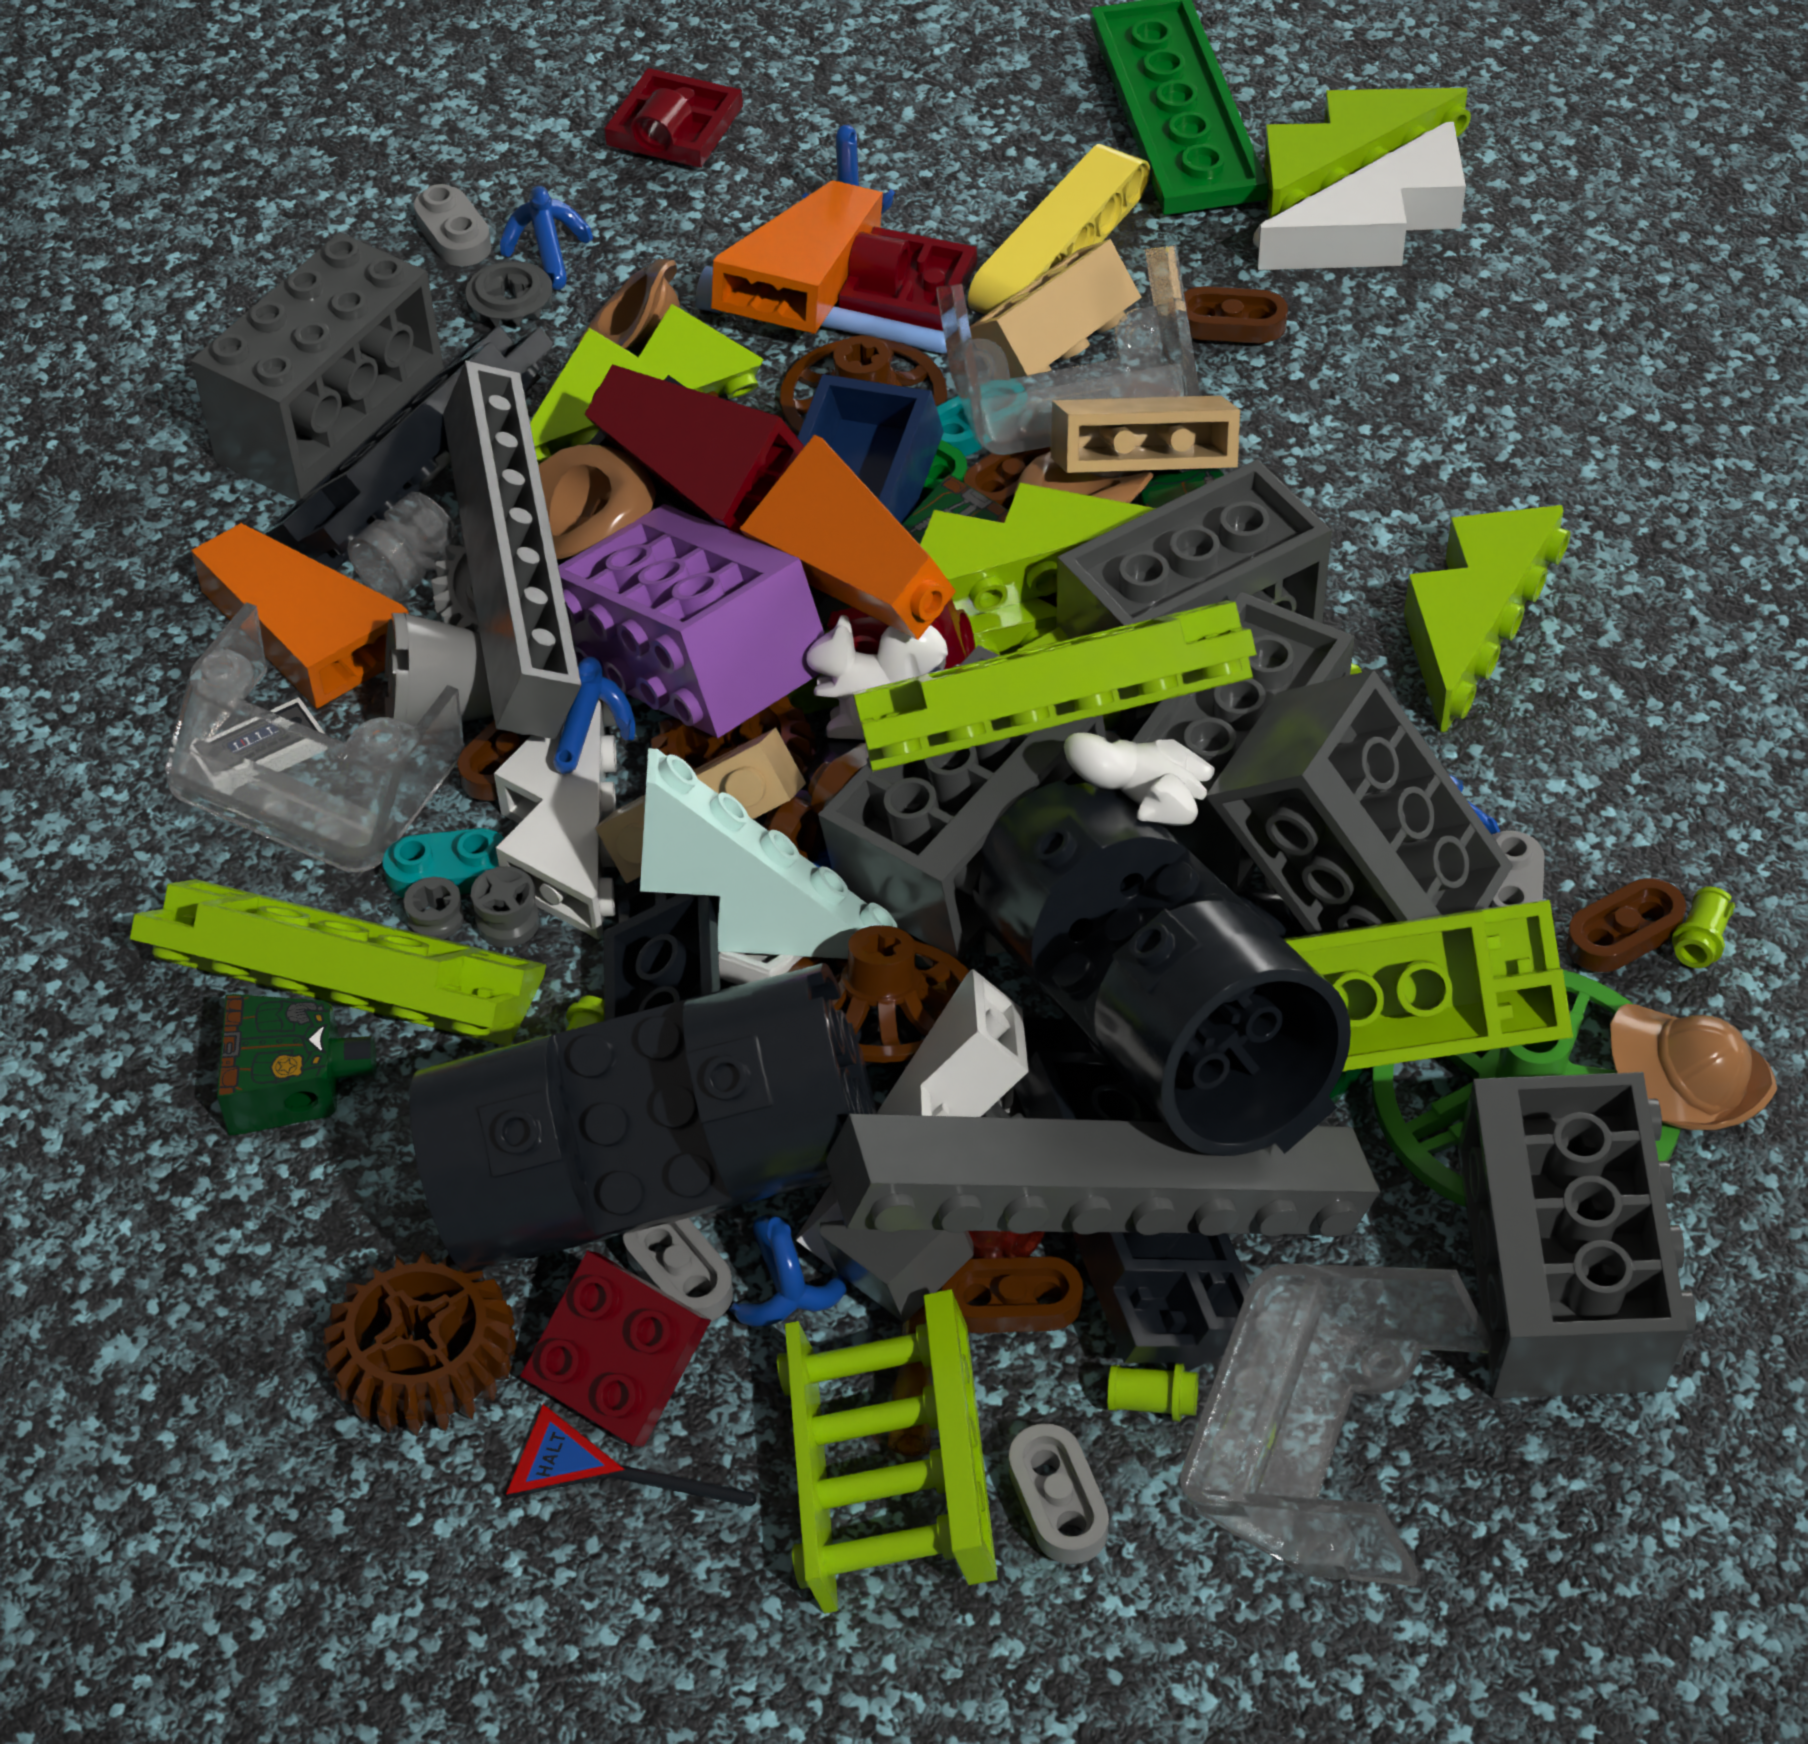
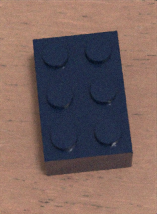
[797,374,944,525]

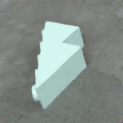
[640,748,898,959]

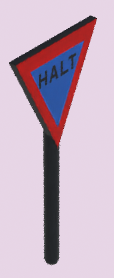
[506,1404,757,1507]

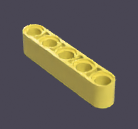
[968,144,1150,315]

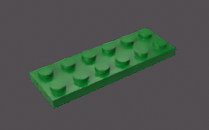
[1090,0,1268,215]

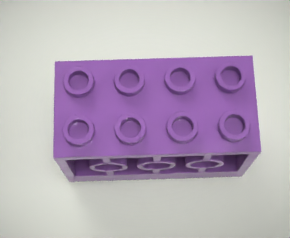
[558,504,825,738]

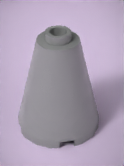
[384,613,494,735]

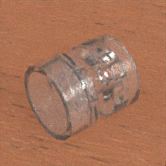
[347,491,460,601]

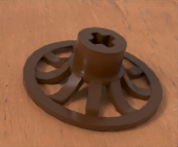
[780,335,947,435]
[789,925,969,1063]

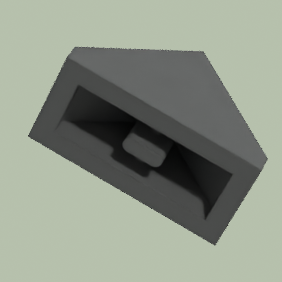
[820,1220,974,1323]

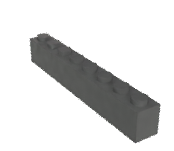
[443,361,581,739]
[826,1114,1380,1237]

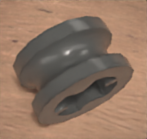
[403,877,465,939]

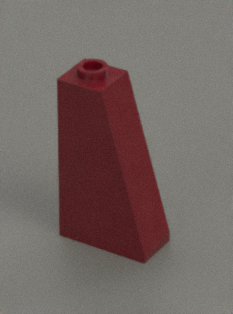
[584,364,804,537]

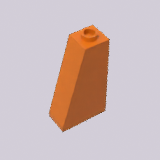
[711,180,883,334]
[740,435,956,640]
[191,523,409,709]

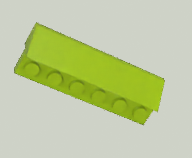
[852,600,1257,771]
[130,879,546,1046]
[1284,899,1573,1071]

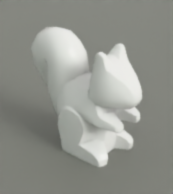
[806,615,948,740]
[1064,732,1215,826]

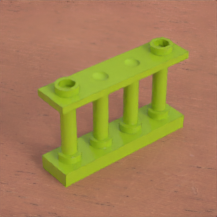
[777,1289,998,1614]

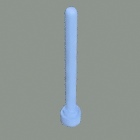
[696,266,953,354]

